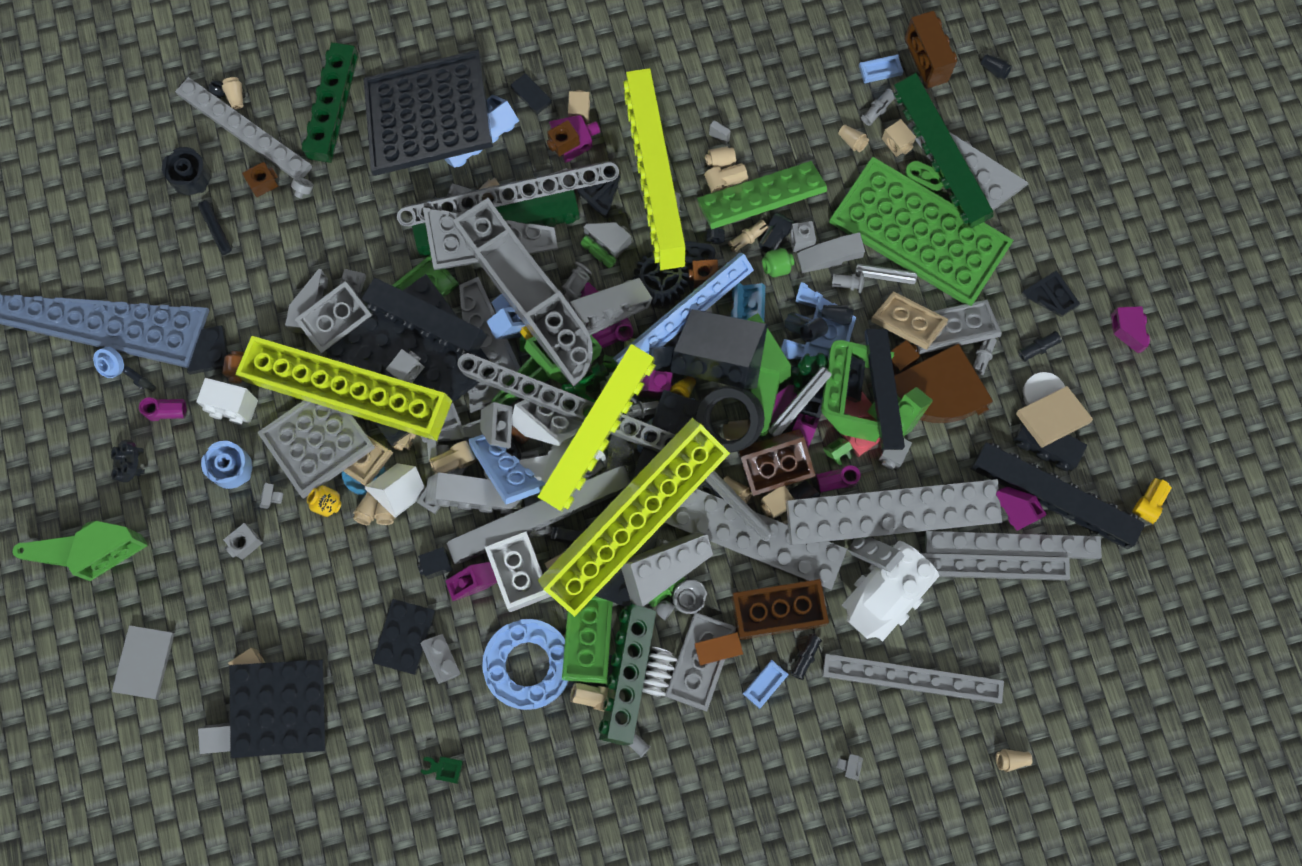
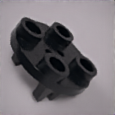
[111,440,145,483]

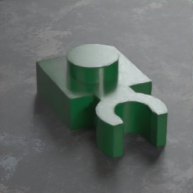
[421,756,464,784]

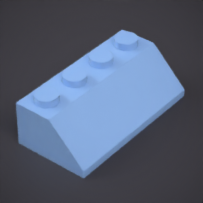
[445,95,519,168]

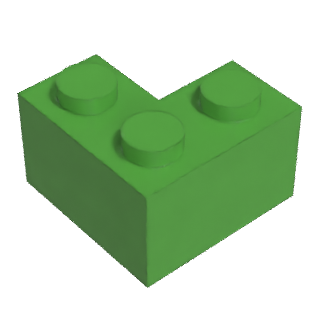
[868,387,933,437]

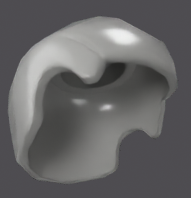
[673,580,707,614]

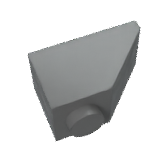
[584,223,631,259]
[480,402,513,449]

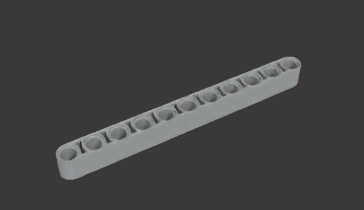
[397,161,619,226]
[458,353,675,453]

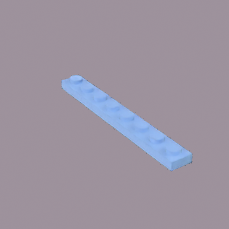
[613,253,754,365]

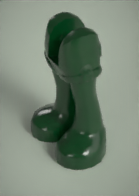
[789,353,828,390]

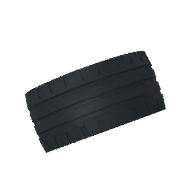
[696,386,765,452]

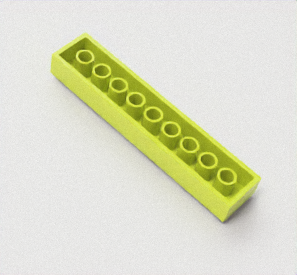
[623,68,685,270]
[235,336,452,441]
[538,418,730,617]

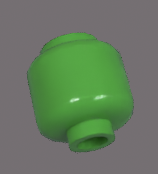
[762,248,794,278]

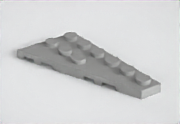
[907,122,1029,210]
[423,207,558,270]
[459,277,520,413]

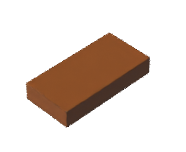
[694,632,743,666]

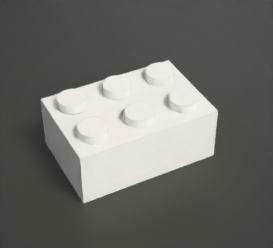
[485,532,551,612]

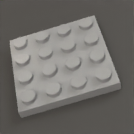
[257,400,375,499]

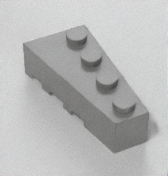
[569,278,652,335]
[425,472,522,515]
[621,532,713,607]

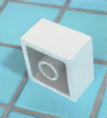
[196,378,258,425]

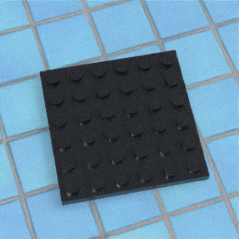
[363,49,493,176]
[325,274,494,447]

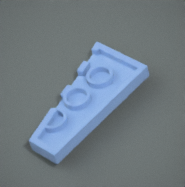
[469,434,545,505]

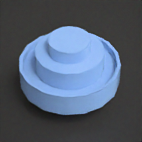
[93,347,124,378]

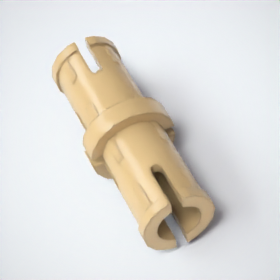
[728,219,768,253]

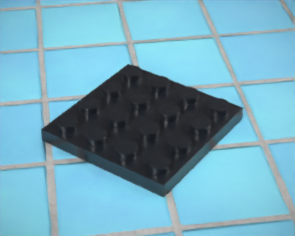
[229,659,325,758]

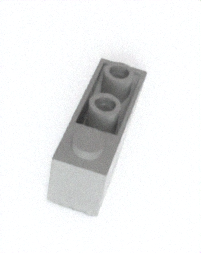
[285,269,328,334]

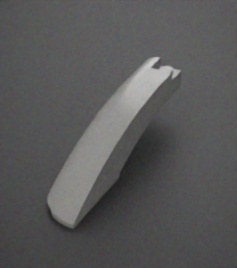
[453,198,593,386]

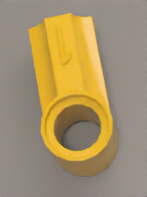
[1132,478,1172,524]

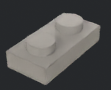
[420,634,460,684]

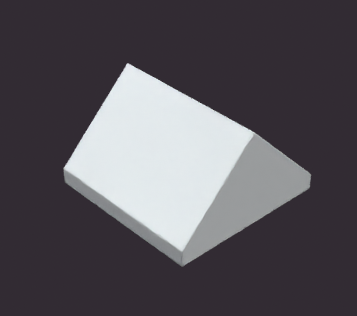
[365,463,425,518]

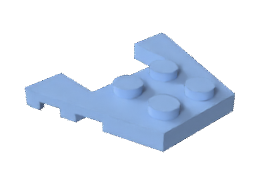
[781,282,856,359]

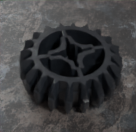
[633,252,689,306]

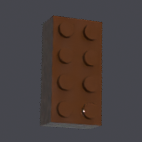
[731,579,829,640]

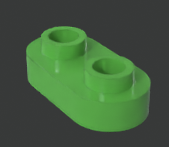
[905,161,943,192]

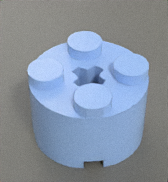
[201,441,252,489]

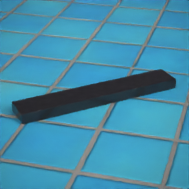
[864,329,905,450]

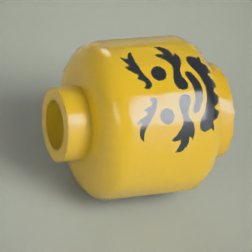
[307,485,341,517]

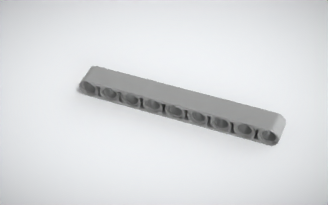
[447,466,631,564]

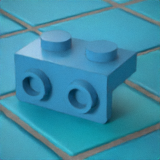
[731,282,765,321]

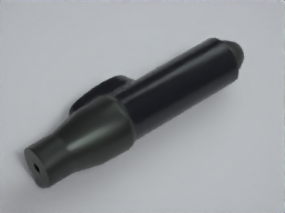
[122,366,156,392]

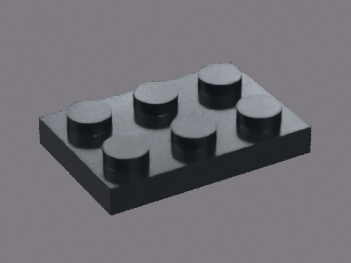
[373,599,436,675]

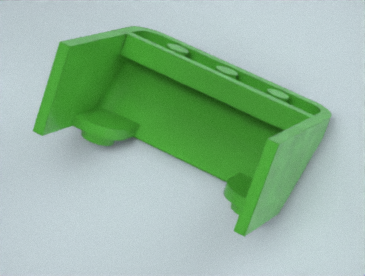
[821,340,894,442]

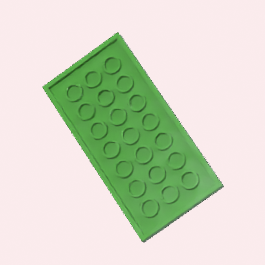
[829,157,1014,306]

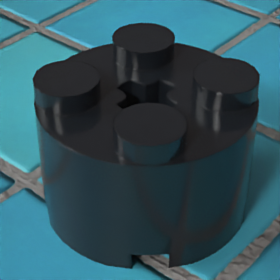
[162,147,211,195]

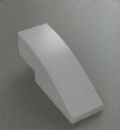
[797,232,865,273]

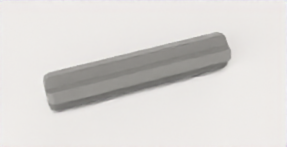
[855,264,917,284]

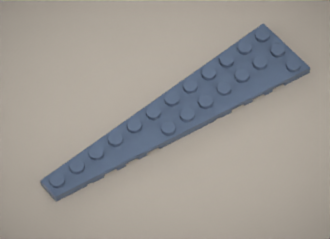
[0,294,209,368]

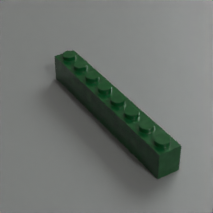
[893,73,994,229]
[412,190,580,256]

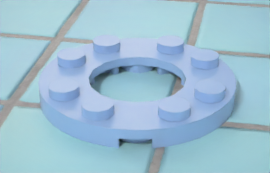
[482,619,569,710]

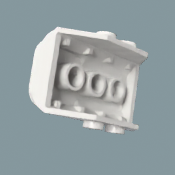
[842,541,939,642]

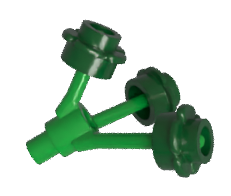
[562,362,609,403]

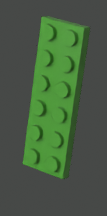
[697,161,827,230]

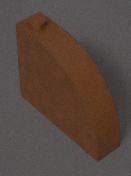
[894,344,993,423]

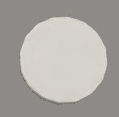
[1023,372,1065,406]

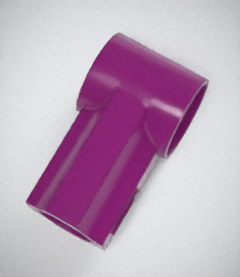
[592,318,633,348]
[139,397,187,422]
[816,465,860,493]

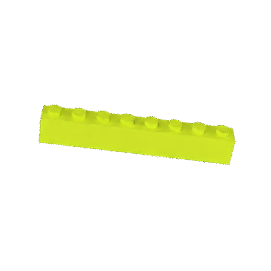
[538,344,656,512]

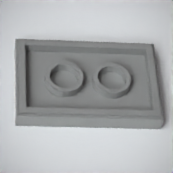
[112,625,175,700]

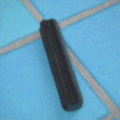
[198,200,232,255]

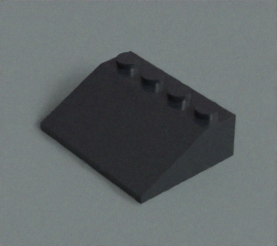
[671,309,768,389]

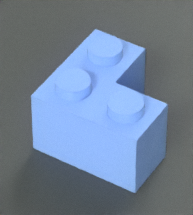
[487,294,525,339]

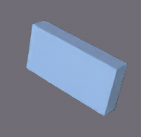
[859,54,903,83]
[743,660,789,709]

